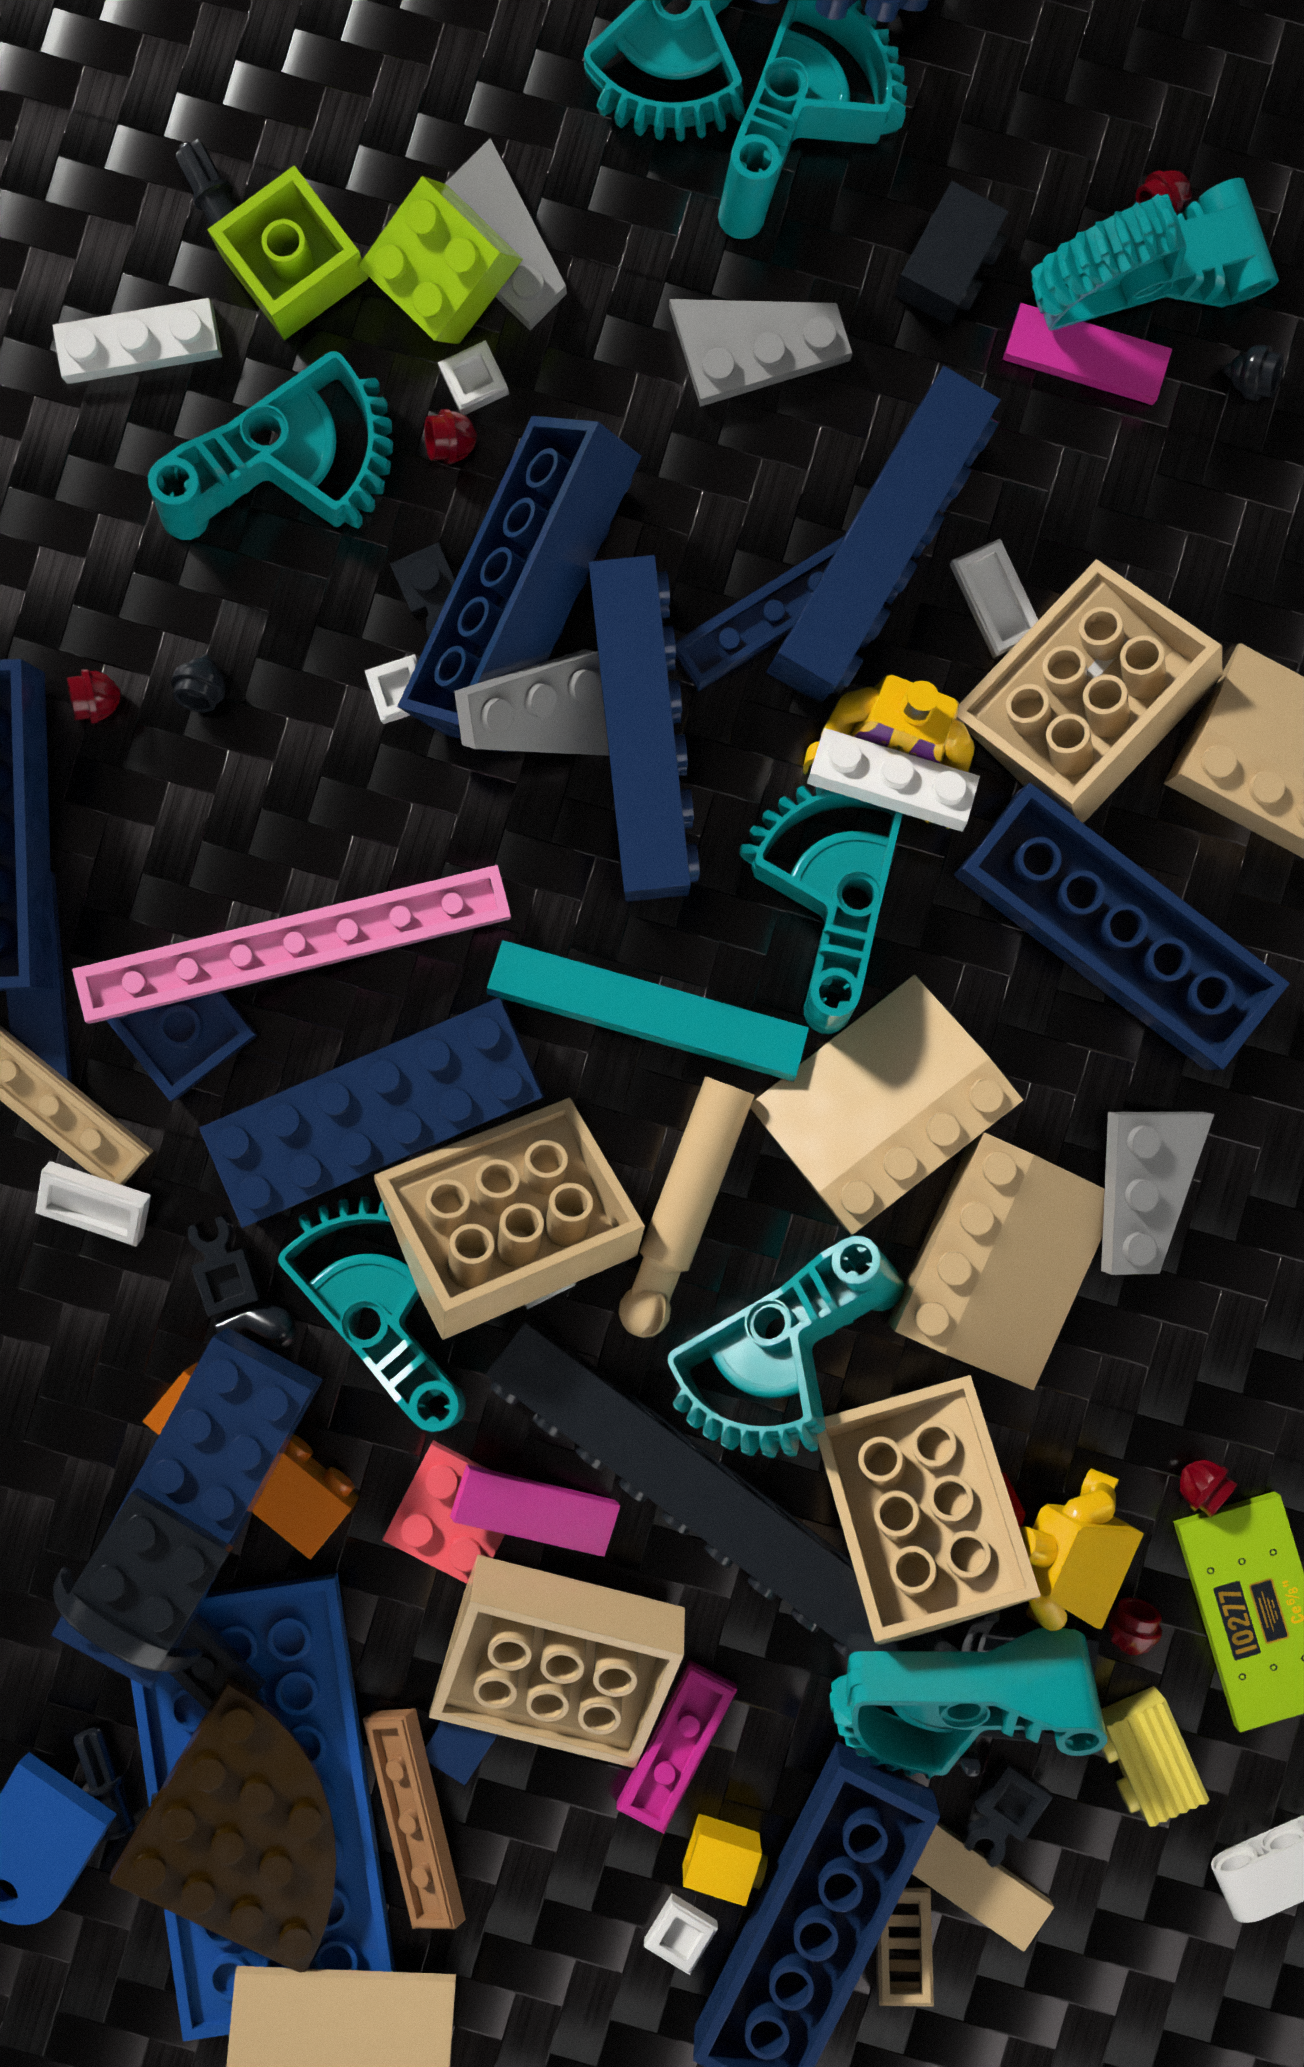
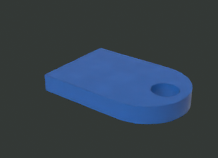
[0,1752,117,1925]

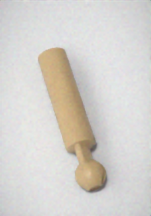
[618,1076,754,1338]

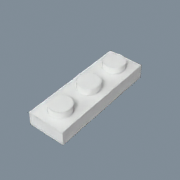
[53,298,222,384]
[807,728,980,832]

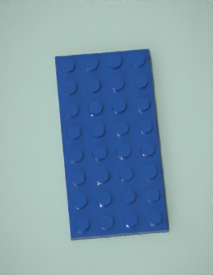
[131,1573,396,2041]

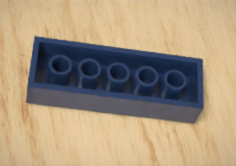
[766,366,1001,704]
[397,416,642,752]
[589,555,700,902]
[0,659,53,991]
[953,782,1290,1070]
[199,998,546,1228]
[51,1328,323,1689]
[693,1742,940,2067]

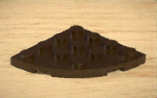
[110,1677,336,1973]

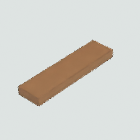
[363,1708,466,1929]

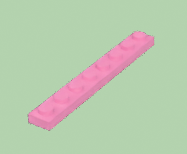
[72,865,511,1024]

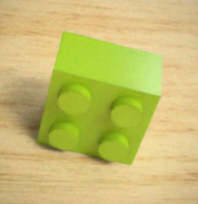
[207,165,368,341]
[358,176,523,344]

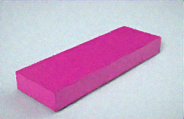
[1002,303,1172,405]
[450,1464,620,1557]
[616,1660,737,1834]

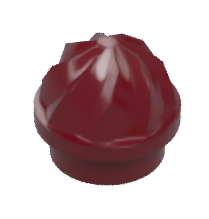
[1136,170,1192,215]
[424,409,477,465]
[67,669,121,724]
[1180,1460,1238,1517]
[1108,1597,1162,1655]

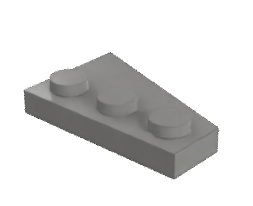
[445,138,567,330]
[669,299,852,407]
[454,649,609,756]
[1101,1112,1214,1275]

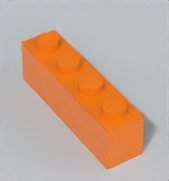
[142,1363,360,1560]

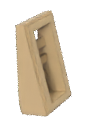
[876,1887,934,2006]

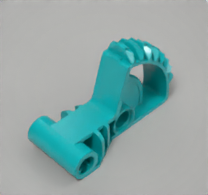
[584,0,745,142]
[718,0,907,239]
[1031,178,1279,331]
[148,351,393,540]
[739,786,903,1034]
[278,1196,467,1432]
[668,1236,904,1458]
[830,1628,1107,1779]

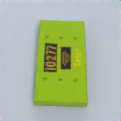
[1173,1491,1304,1732]

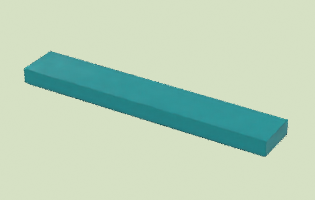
[487,940,809,1082]

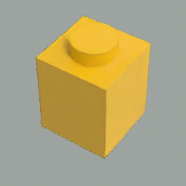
[682,1813,768,1907]

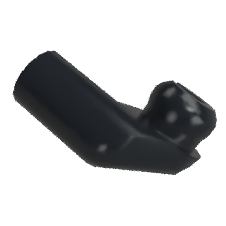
[215,1300,297,1347]

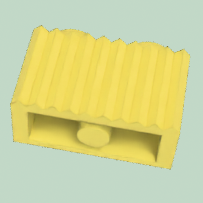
[1101,1686,1209,1826]

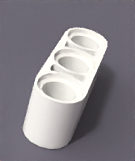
[1211,1815,1304,1923]

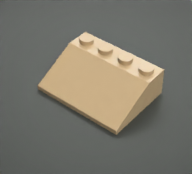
[957,559,1223,823]
[1163,643,1304,858]
[750,975,1023,1235]
[374,1097,645,1340]
[887,1132,1105,1390]
[817,1375,1041,1646]
[429,1555,685,1768]
[226,1966,456,2067]

